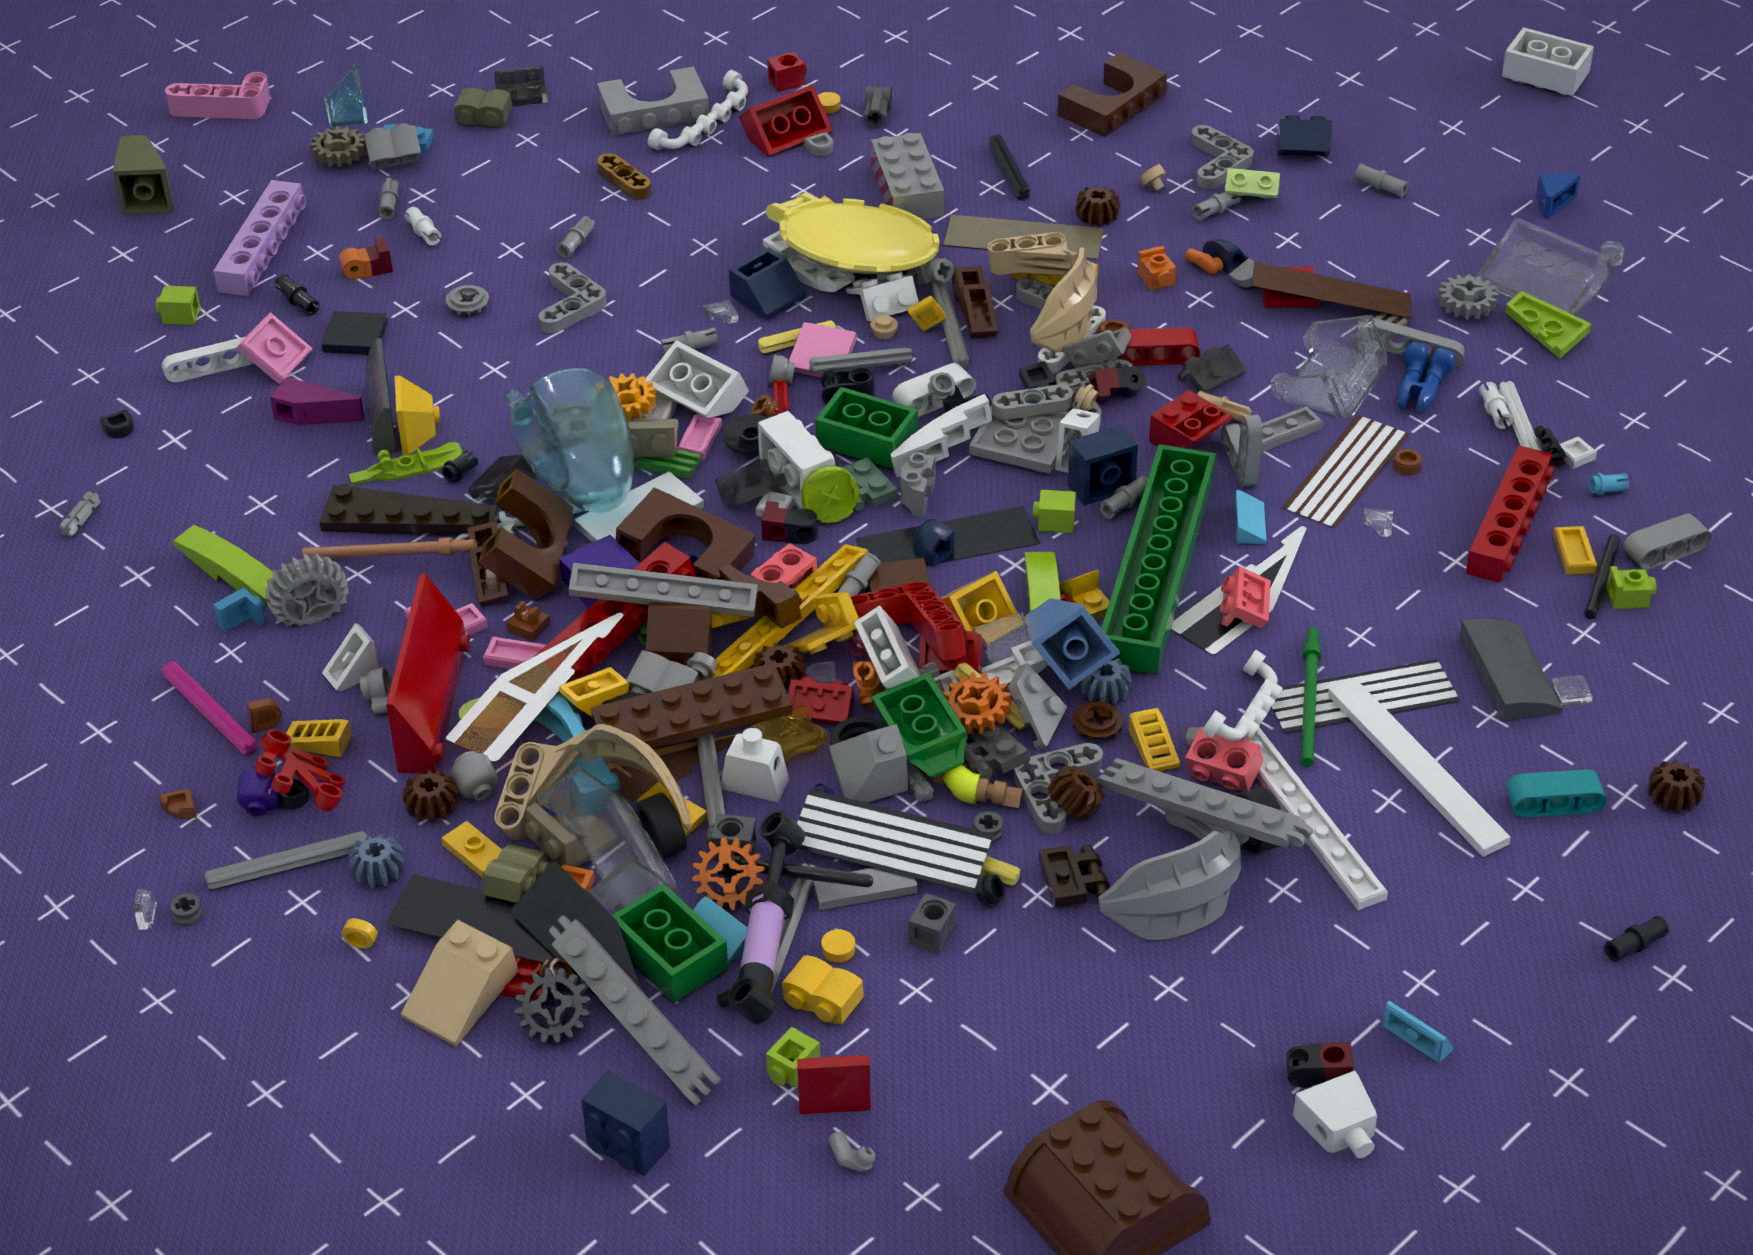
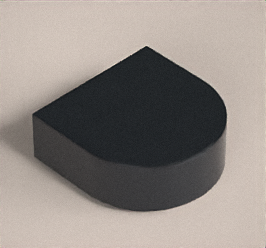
[100,409,134,438]

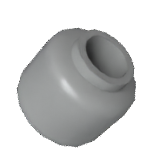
[451,751,499,801]

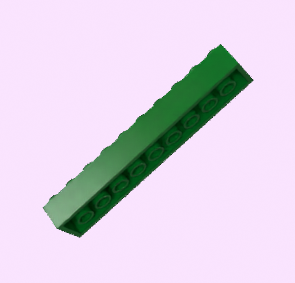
[1101,444,1216,675]

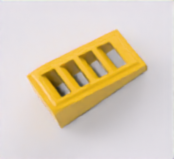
[1128,708,1180,772]
[286,719,353,758]

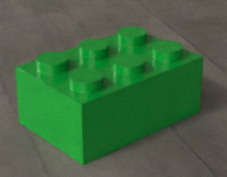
[815,387,918,469]
[612,883,728,1003]

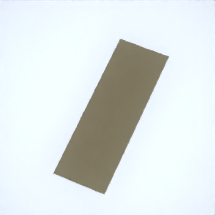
[943,214,1104,259]

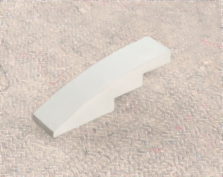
[890,394,992,477]

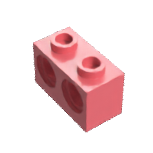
[750,543,817,589]
[1185,727,1263,792]

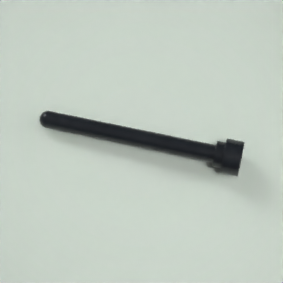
[721,851,874,888]

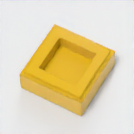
[908,295,946,332]

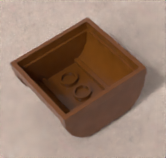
[1004,1100,1211,1255]

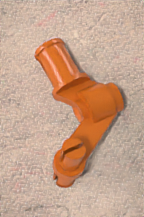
[853,661,882,708]

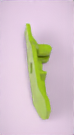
[349,442,463,486]

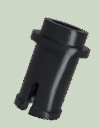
[442,450,478,482]

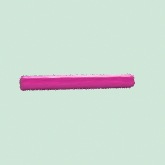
[162,661,257,755]

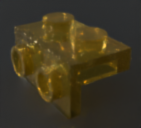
[750,705,829,763]

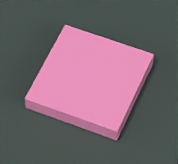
[237,312,313,385]
[789,322,857,381]

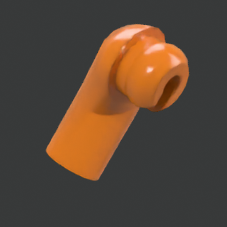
[1185,248,1224,275]

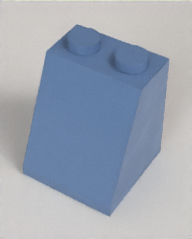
[1026,598,1120,689]

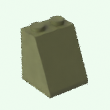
[113,135,175,215]

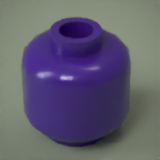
[237,765,279,816]

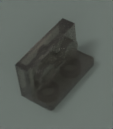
[494,66,548,106]
[1177,344,1247,393]
[468,454,536,510]
[715,458,788,506]

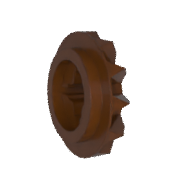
[1073,701,1123,742]

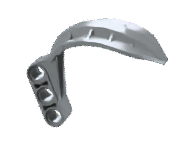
[1098,809,1249,940]

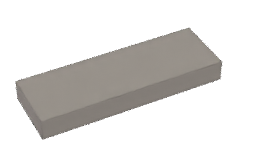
[1261,406,1323,453]
[812,868,917,911]

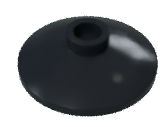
[723,414,769,454]

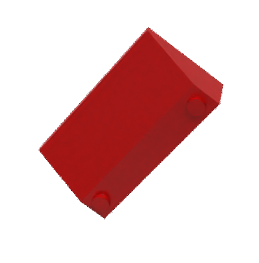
[386,574,470,774]

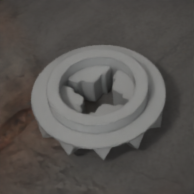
[446,285,489,316]

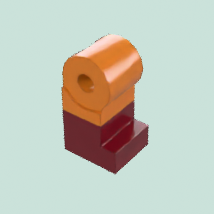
[339,237,393,279]

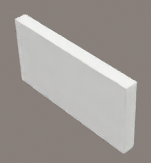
[574,471,704,543]

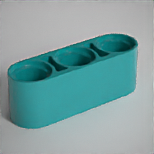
[1506,769,1607,817]

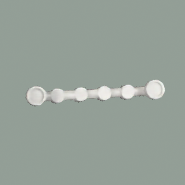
[648,70,748,151]
[1201,650,1283,741]

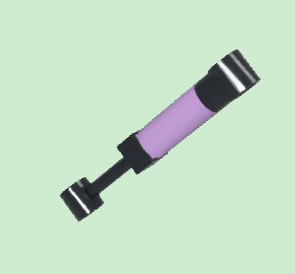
[717,809,805,1025]

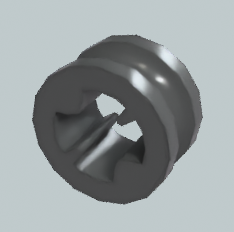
[974,811,1003,844]
[170,893,203,927]

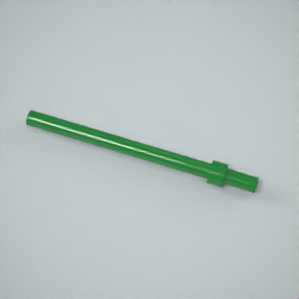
[1301,627,1322,767]

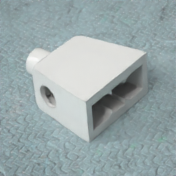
[1055,409,1100,473]
[721,728,789,803]
[1293,1071,1377,1158]

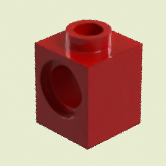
[767,52,807,92]

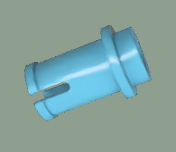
[1588,473,1629,496]

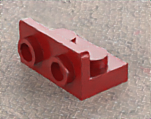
[918,631,987,675]
[785,677,855,725]

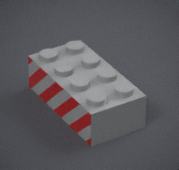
[871,133,944,219]

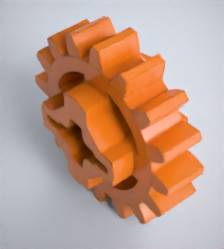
[943,672,1012,734]
[692,837,765,910]

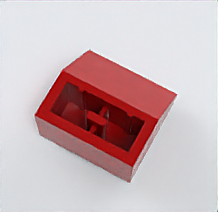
[1149,390,1232,448]

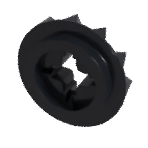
[1535,425,1567,468]

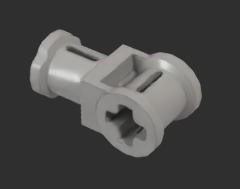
[904,257,954,287]

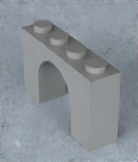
[597,66,709,136]

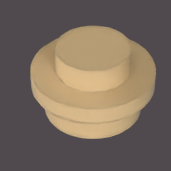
[870,315,898,339]
[1074,384,1099,411]

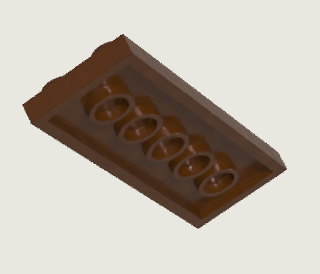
[591,663,792,749]

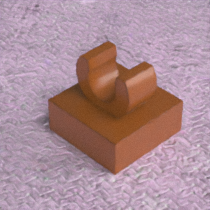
[507,601,550,642]

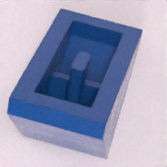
[1536,173,1581,219]

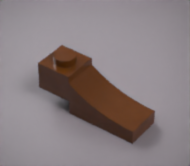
[951,266,999,338]
[467,521,511,607]
[719,564,802,629]

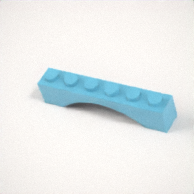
[509,664,620,812]

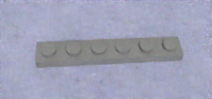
[569,563,758,617]

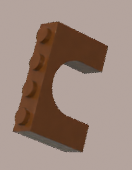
[1057,52,1167,137]
[479,469,574,601]
[615,487,756,580]

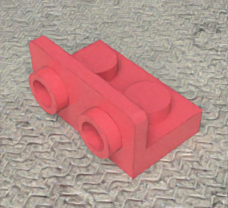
[1219,566,1271,629]

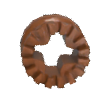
[751,394,779,418]

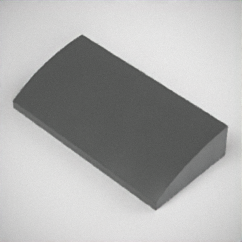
[365,338,397,455]
[1459,618,1563,722]

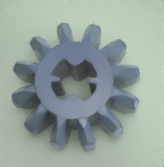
[1079,659,1132,706]
[348,833,405,889]

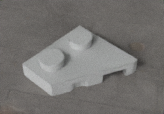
[1008,663,1067,750]

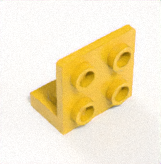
[789,592,859,654]

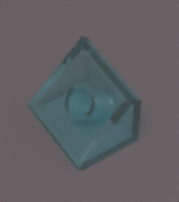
[324,64,368,128]

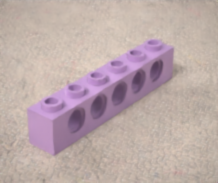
[213,180,306,296]

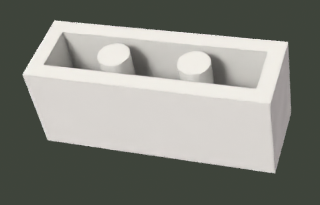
[854,606,921,690]

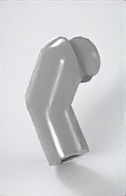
[828,1132,876,1172]

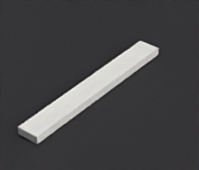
[1328,677,1511,857]
[1249,727,1388,910]

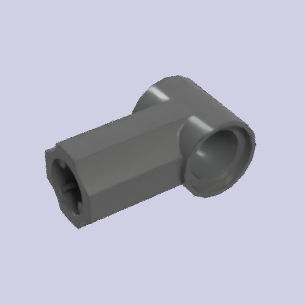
[864,86,892,129]

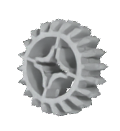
[265,553,349,628]

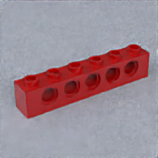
[1466,445,1555,583]
[533,542,696,684]

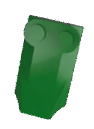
[871,673,968,778]

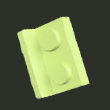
[1225,168,1280,199]

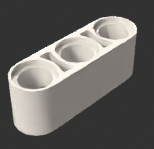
[892,363,976,417]

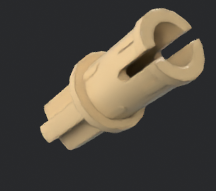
[1197,391,1251,422]

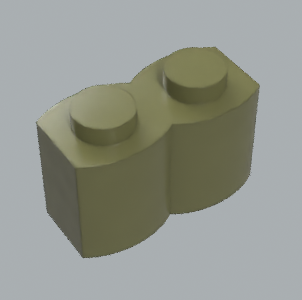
[454,88,512,127]
[483,844,551,903]

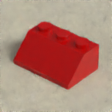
[739,84,833,157]

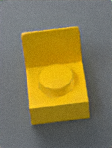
[1059,570,1110,621]
[559,667,629,717]

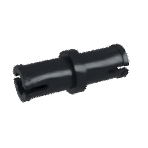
[274,274,320,316]
[1604,916,1669,962]

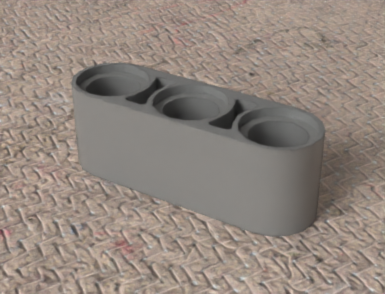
[1623,513,1712,570]

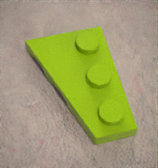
[1505,291,1592,359]

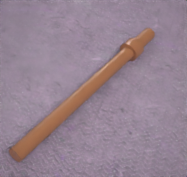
[302,537,477,558]

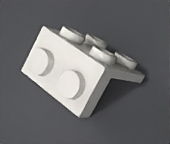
[846,271,919,321]

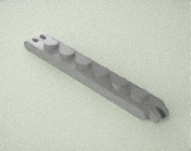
[1096,758,1313,848]
[549,915,721,1106]

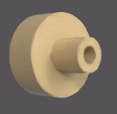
[1139,164,1166,192]

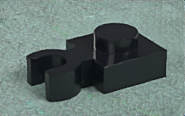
[1019,361,1056,403]

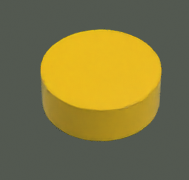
[818,92,841,114]
[341,918,378,949]
[821,929,855,963]

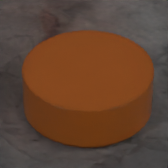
[1392,449,1423,475]

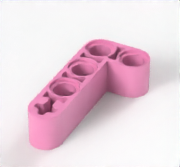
[165,72,270,119]

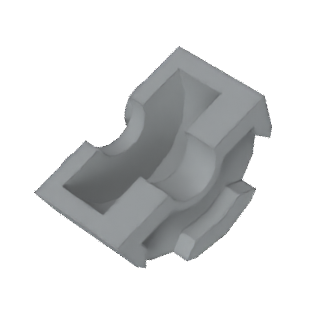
[901,452,936,519]

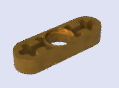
[597,153,651,200]

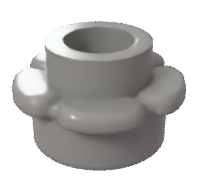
[928,372,955,400]
[687,652,717,680]

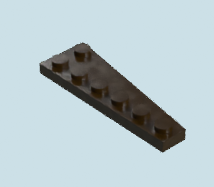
[319,484,499,533]

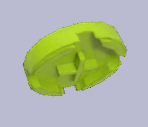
[801,465,860,523]

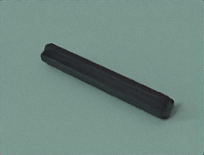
[989,134,1030,200]

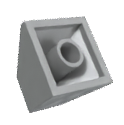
[828,724,908,803]

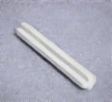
[1499,381,1541,451]

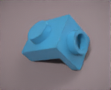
[213,588,265,633]

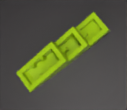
[172,525,273,605]
[1024,552,1061,612]

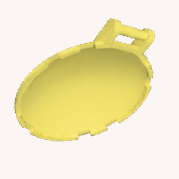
[766,193,939,274]

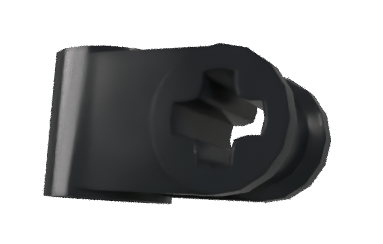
[821,367,875,405]

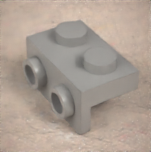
[1064,327,1132,368]

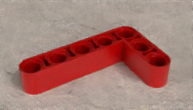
[850,582,966,660]

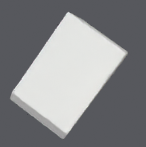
[322,623,379,692]

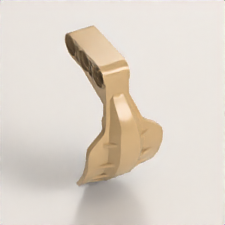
[987,232,1098,353]
[494,724,691,841]

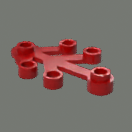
[254,729,345,812]

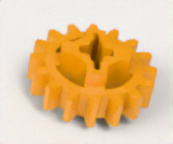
[594,373,657,422]

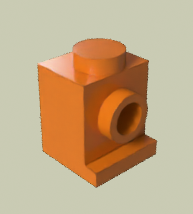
[1137,245,1176,291]

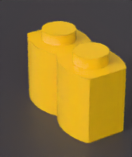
[782,955,864,1024]

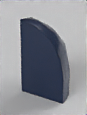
[1202,239,1248,274]
[913,519,955,567]

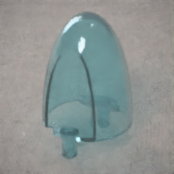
[505,368,635,513]

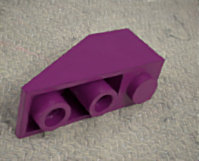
[270,377,365,425]

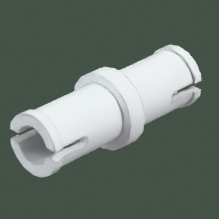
[405,207,441,245]
[1479,382,1513,429]

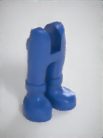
[1397,342,1456,413]

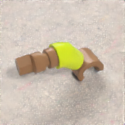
[923,765,1023,808]

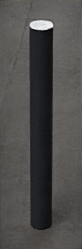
[1585,534,1620,619]

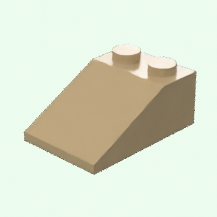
[401,920,519,1046]

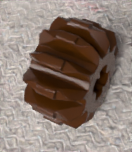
[1075,185,1120,226]
[753,643,806,690]
[1647,759,1705,814]
[1048,765,1105,819]
[402,769,459,823]

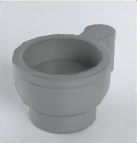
[768,354,795,385]
[360,667,392,715]

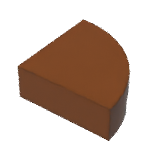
[158,788,197,819]

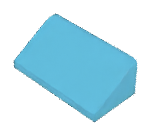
[1234,490,1267,544]
[693,896,748,965]
[1383,1001,1453,1063]

